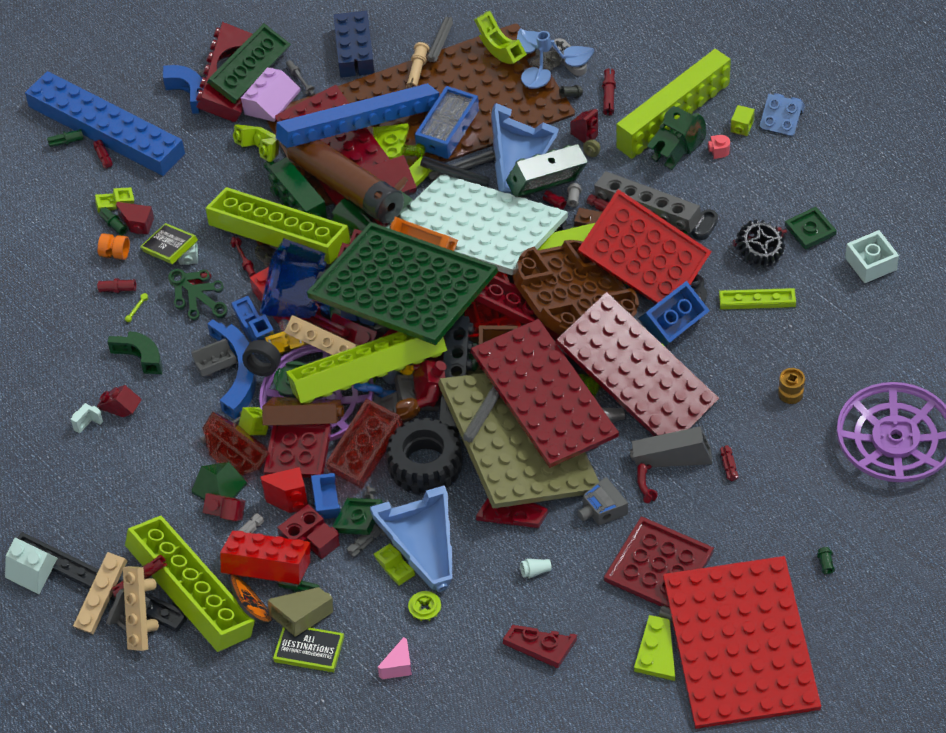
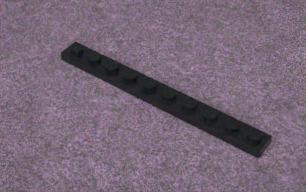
[17,532,187,632]

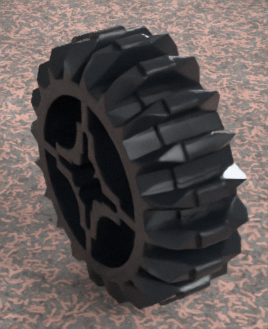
[735,219,786,268]

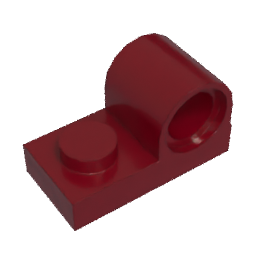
[203,493,246,521]

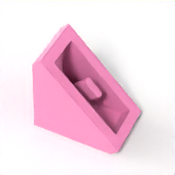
[378,637,412,679]

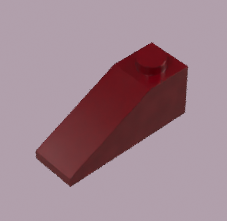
[331,313,384,345]

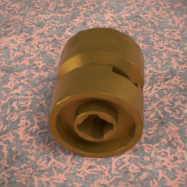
[778,368,805,404]

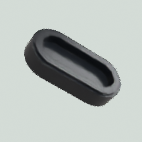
[692,209,718,240]

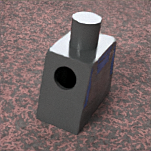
[577,477,628,525]

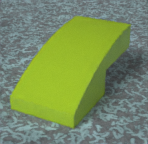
[95,187,134,213]
[374,544,415,586]

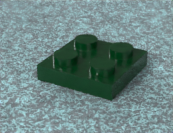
[785,206,837,250]
[333,498,383,535]

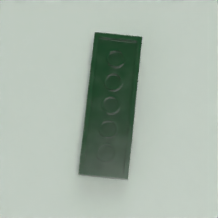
[207,23,291,104]

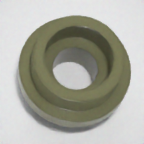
[583,140,600,157]

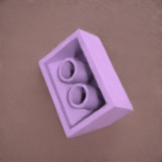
[241,67,301,122]

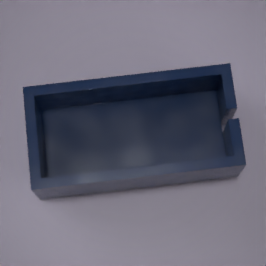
[333,10,375,78]

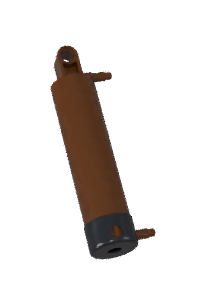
[278,139,408,223]

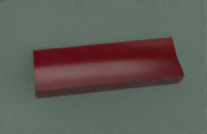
[475,276,561,339]

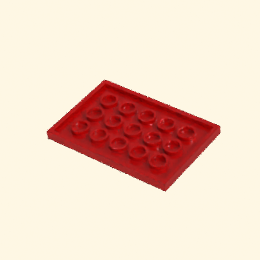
[577,189,712,304]

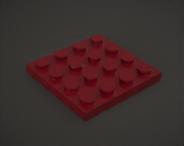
[604,516,714,607]

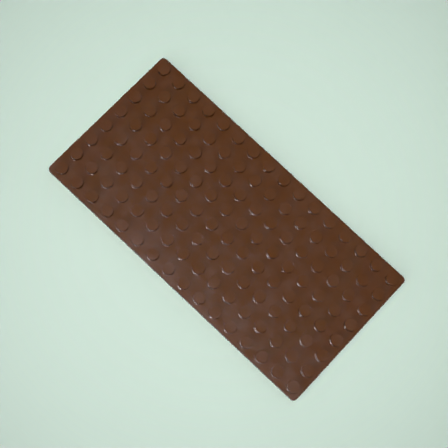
[266,23,575,206]

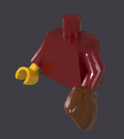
[395,359,446,422]

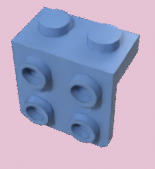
[760,93,805,136]

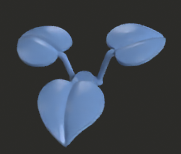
[517,29,594,89]

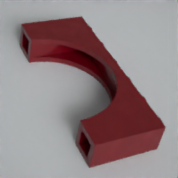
[195,22,252,123]

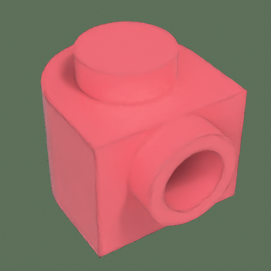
[708,135,730,159]

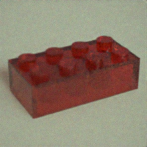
[325,398,402,489]

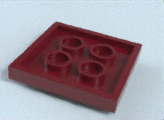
[264,424,332,478]

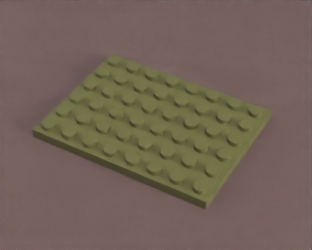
[438,373,599,508]

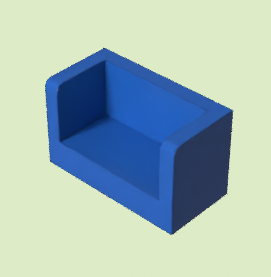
[311,473,340,519]

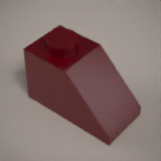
[116,202,154,235]

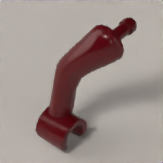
[637,463,658,504]

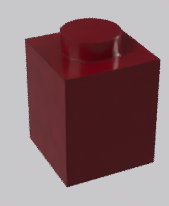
[306,522,340,560]

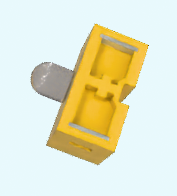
[265,319,309,355]

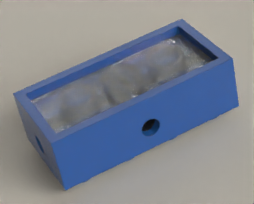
[415,86,479,159]

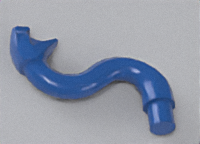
[353,382,397,398]

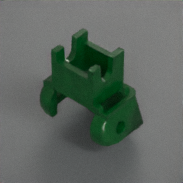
[647,106,706,170]

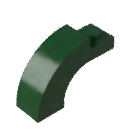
[108,331,163,375]

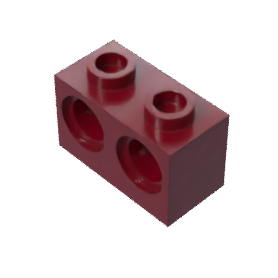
[277,504,324,541]

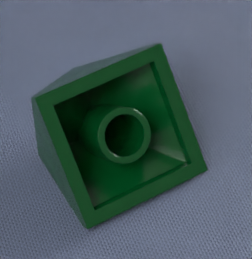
[192,462,247,501]

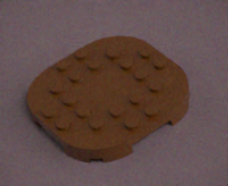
[513,240,639,335]

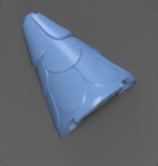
[491,103,559,195]
[370,485,452,592]

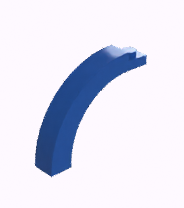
[208,319,257,420]

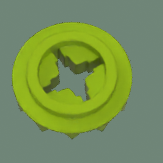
[408,591,441,621]

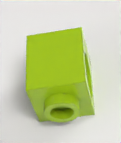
[730,105,755,136]
[239,407,269,435]

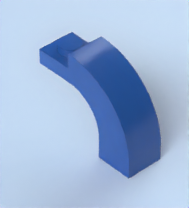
[163,65,202,114]
[231,296,274,342]

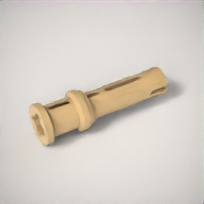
[406,42,430,88]

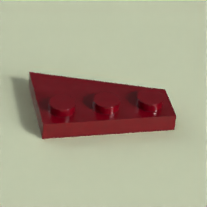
[476,498,548,528]
[503,625,577,668]

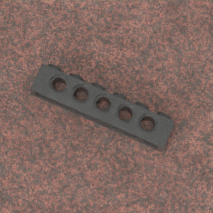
[594,171,701,233]

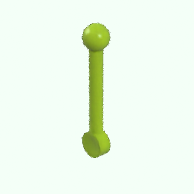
[125,293,148,323]

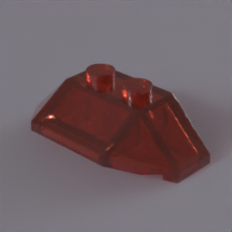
[202,411,269,476]

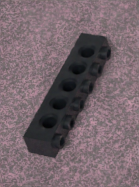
[440,316,474,432]

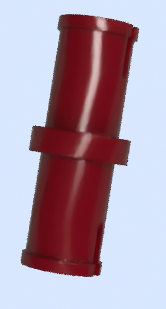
[97,278,137,293]

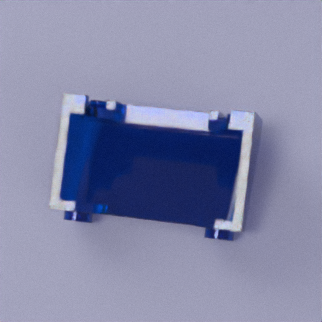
[260,238,326,319]

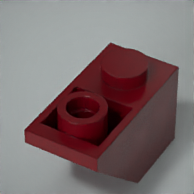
[570,109,599,143]
[97,385,142,417]

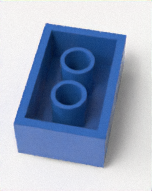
[638,281,710,346]

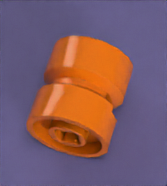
[98,233,130,260]

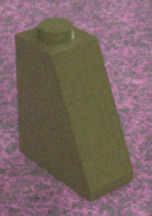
[268,587,333,637]

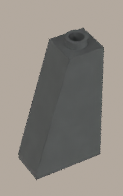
[630,426,713,467]

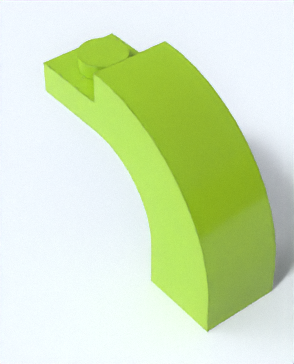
[474,11,527,64]

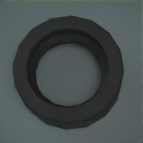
[242,340,281,377]

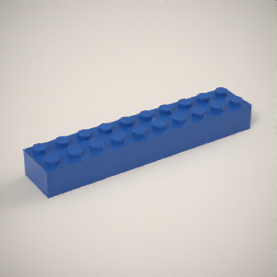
[25,71,185,176]

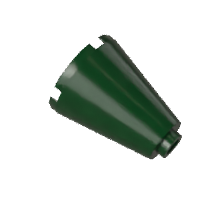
[329,198,376,236]

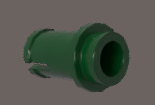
[817,547,835,574]

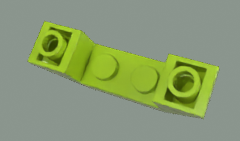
[233,125,279,162]

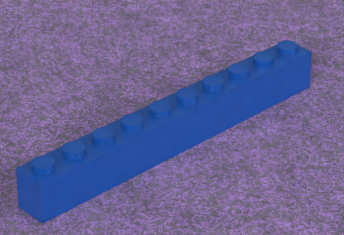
[276,83,440,148]

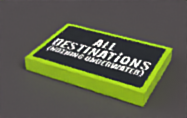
[140,223,198,264]
[273,627,344,673]

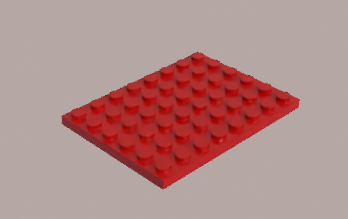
[663,556,821,729]

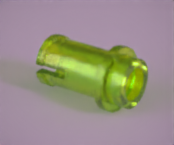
[401,143,425,158]

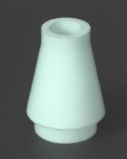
[520,559,551,579]

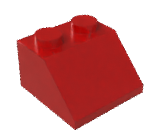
[260,467,308,513]

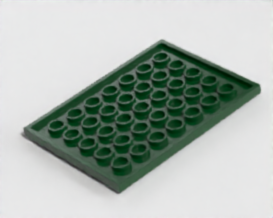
[307,222,498,345]

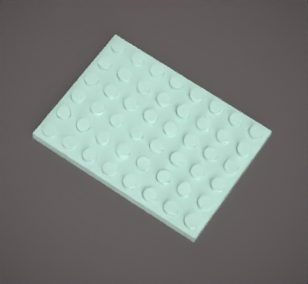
[386,175,568,275]

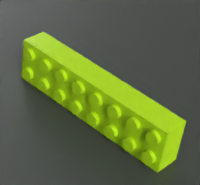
[616,49,731,159]
[205,187,350,265]
[286,332,447,403]
[125,516,255,652]

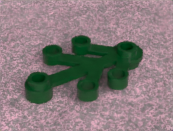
[168,269,228,321]

